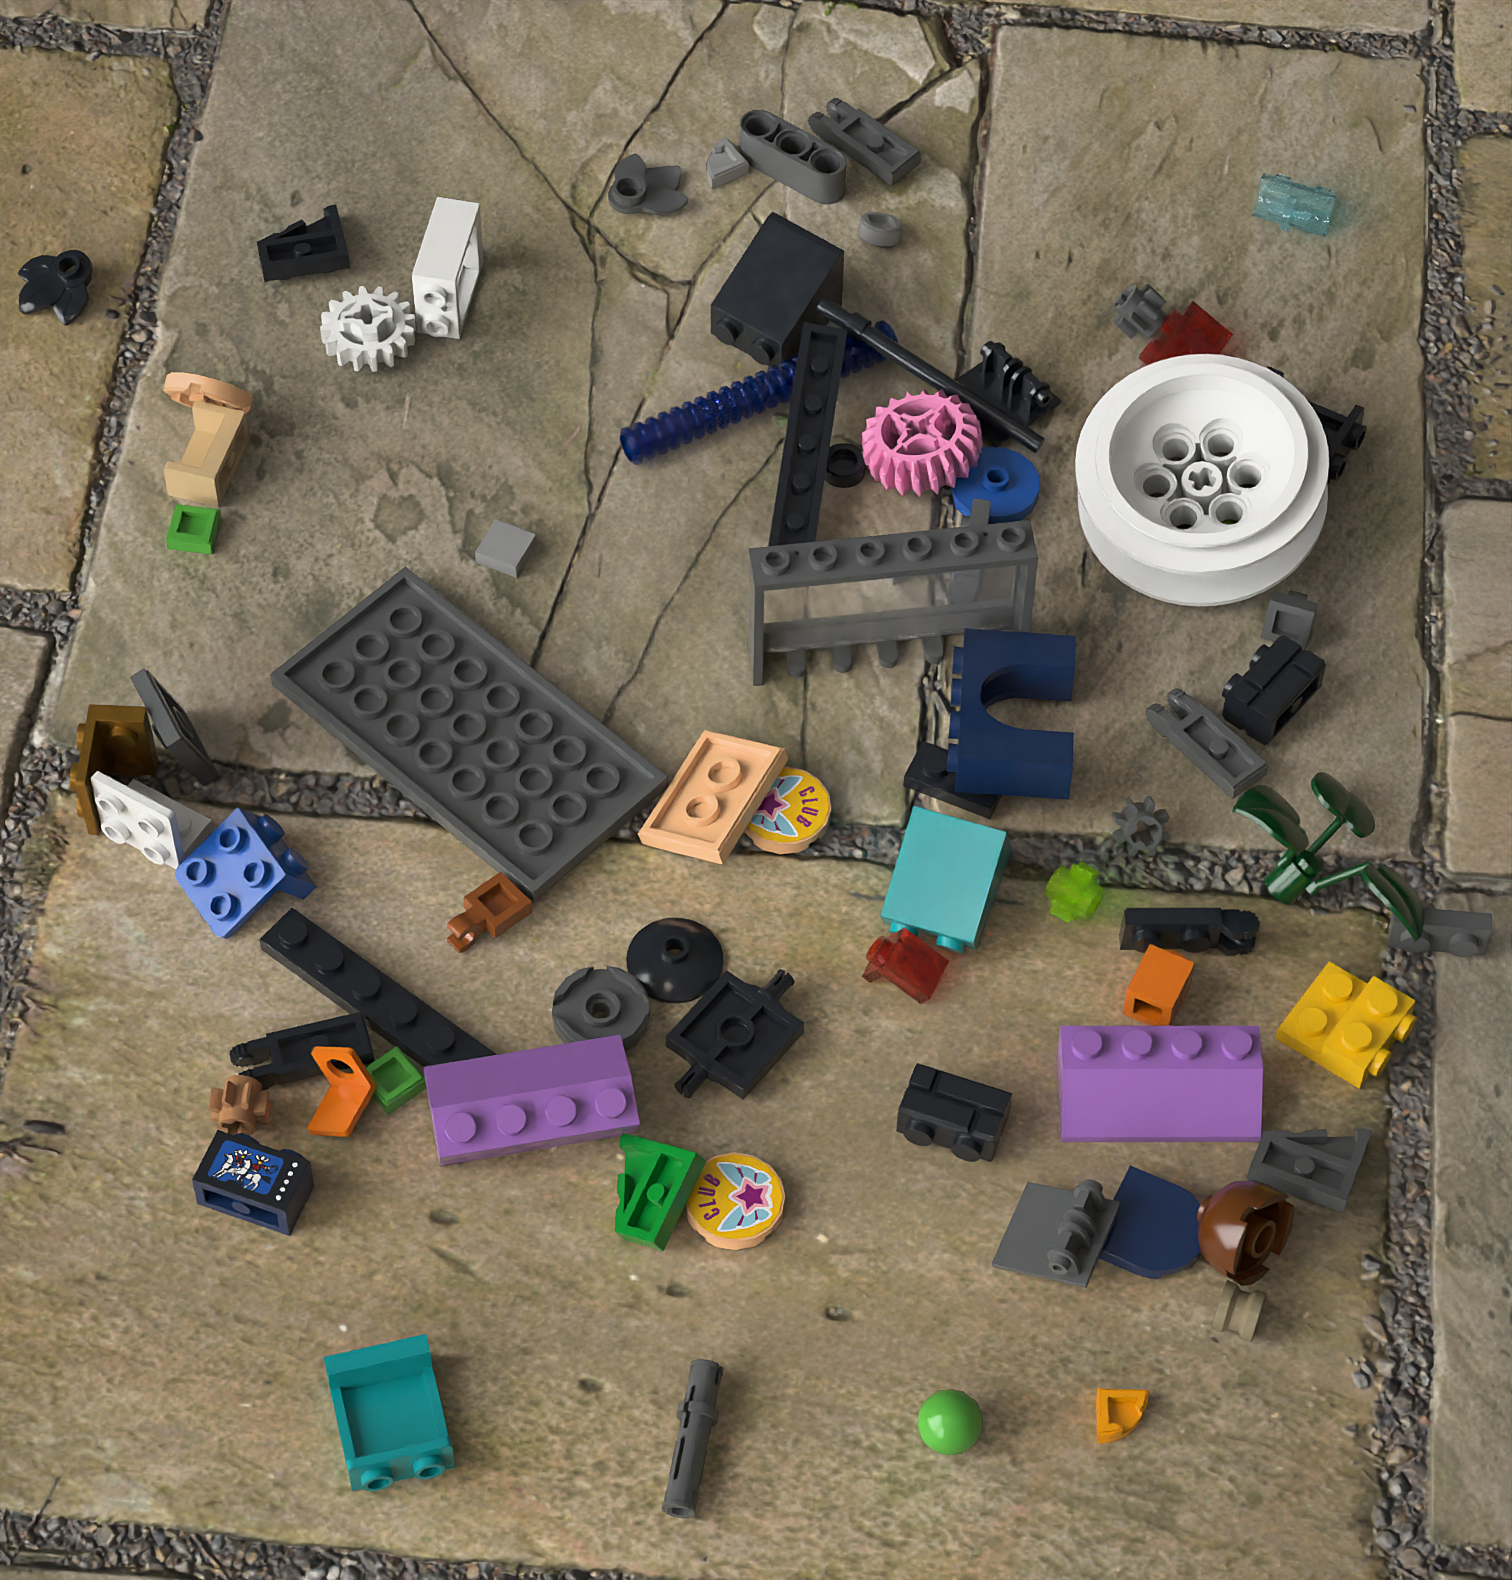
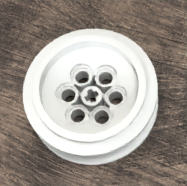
[1075,354,1329,607]

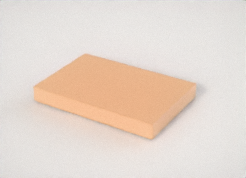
[638,730,788,865]

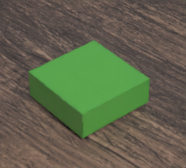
[166,504,222,555]
[366,1046,427,1115]

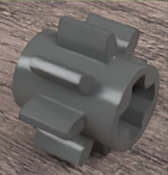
[1112,284,1166,339]
[1111,796,1171,857]

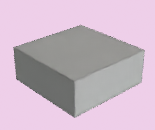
[475,519,537,578]

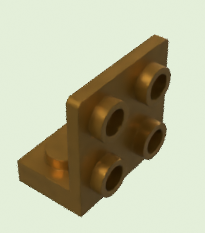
[69,704,159,835]

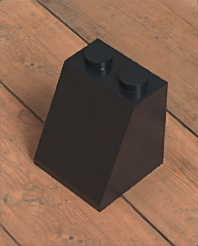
[711,212,844,373]

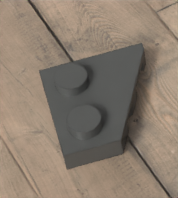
[1247,1128,1372,1213]

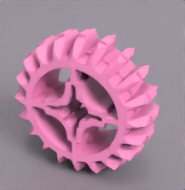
[861,388,983,498]

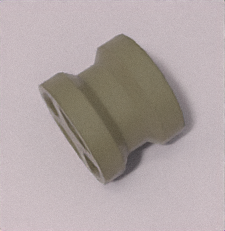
[1212,1280,1267,1342]

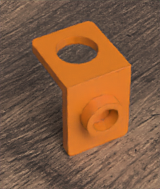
[307,1046,377,1137]

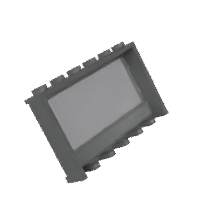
[747,520,1038,686]

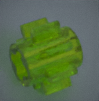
[1044,861,1105,923]

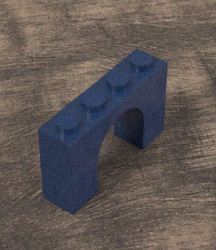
[947,628,1076,800]

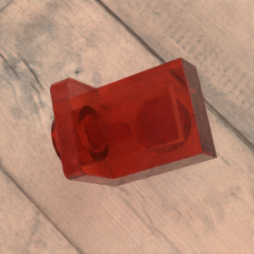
[862,928,949,1004]

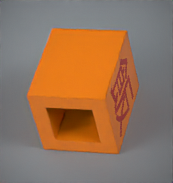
[1123,944,1195,1026]

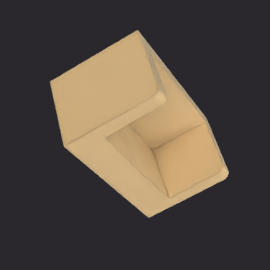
[163,401,249,507]

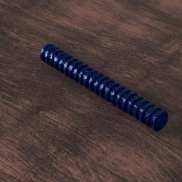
[620,320,898,465]

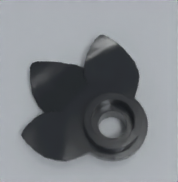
[18,250,93,326]

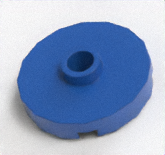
[951,447,1040,524]

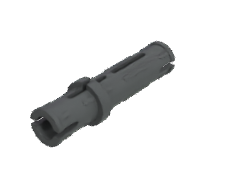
[662,1359,724,1519]

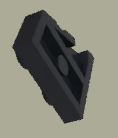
[257,204,350,282]

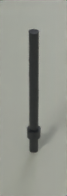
[816,297,1045,454]

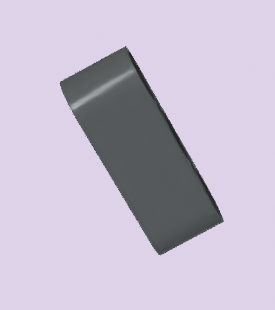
[740,110,847,204]

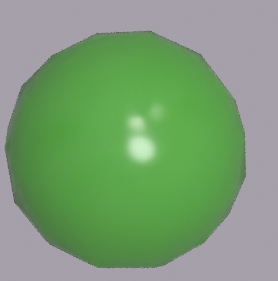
[917,1389,983,1456]

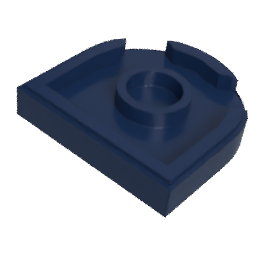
[1099,1165,1202,1279]

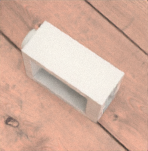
[412,197,484,339]

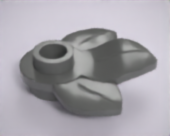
[608,153,688,215]

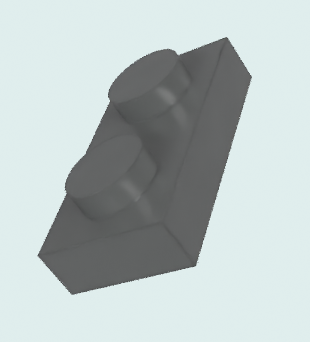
[1387,908,1492,957]

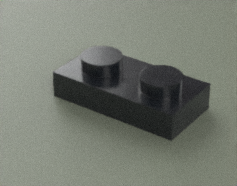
[903,741,1002,819]

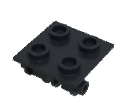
[937,341,1061,447]

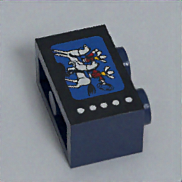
[192,1130,314,1236]

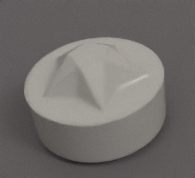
[858,212,903,247]

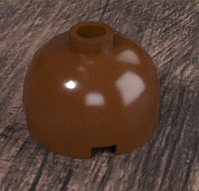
[1197,1180,1294,1286]

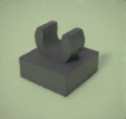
[1261,590,1318,650]

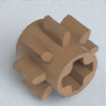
[208,1075,272,1136]

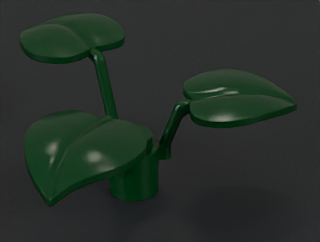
[1232,772,1424,943]

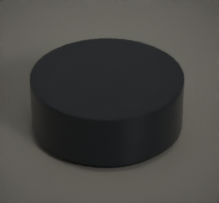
[825,443,866,488]

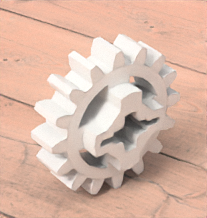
[320,286,416,372]

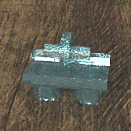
[1252,173,1337,237]

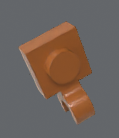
[447,872,532,953]

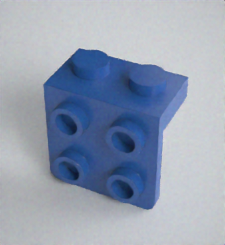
[175,807,317,939]

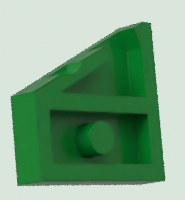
[615,1133,706,1251]

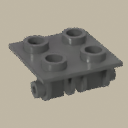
[992,1179,1122,1288]

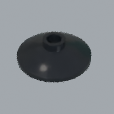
[626,918,723,1003]

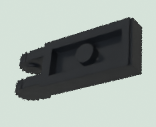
[1119,908,1260,956]
[229,1012,375,1091]

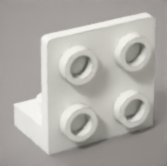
[91,771,213,869]

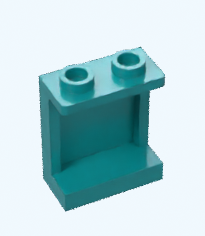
[324,1334,455,1492]

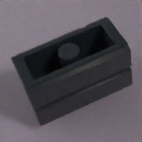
[1222,635,1326,745]
[896,1063,1012,1162]

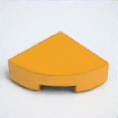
[1096,1388,1149,1444]

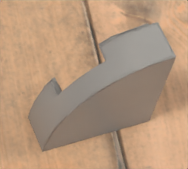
[706,137,749,189]

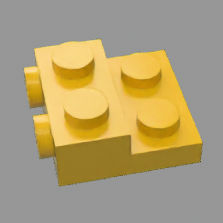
[1275,961,1417,1089]

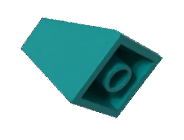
[880,806,1012,954]

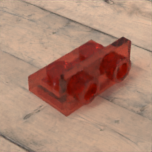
[1138,301,1233,370]

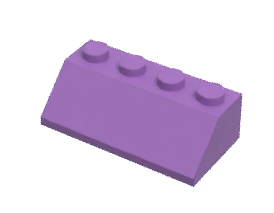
[1056,1026,1263,1142]
[423,1035,640,1166]

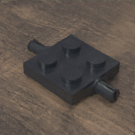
[666,969,804,1100]

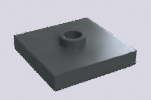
[130,668,218,786]

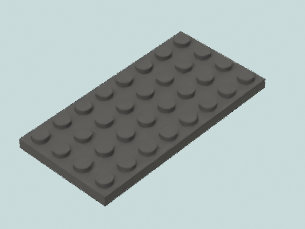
[270,567,668,902]

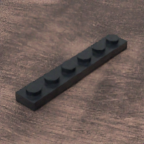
[768,322,847,546]
[259,908,497,1067]

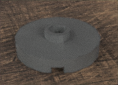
[552,966,650,1052]

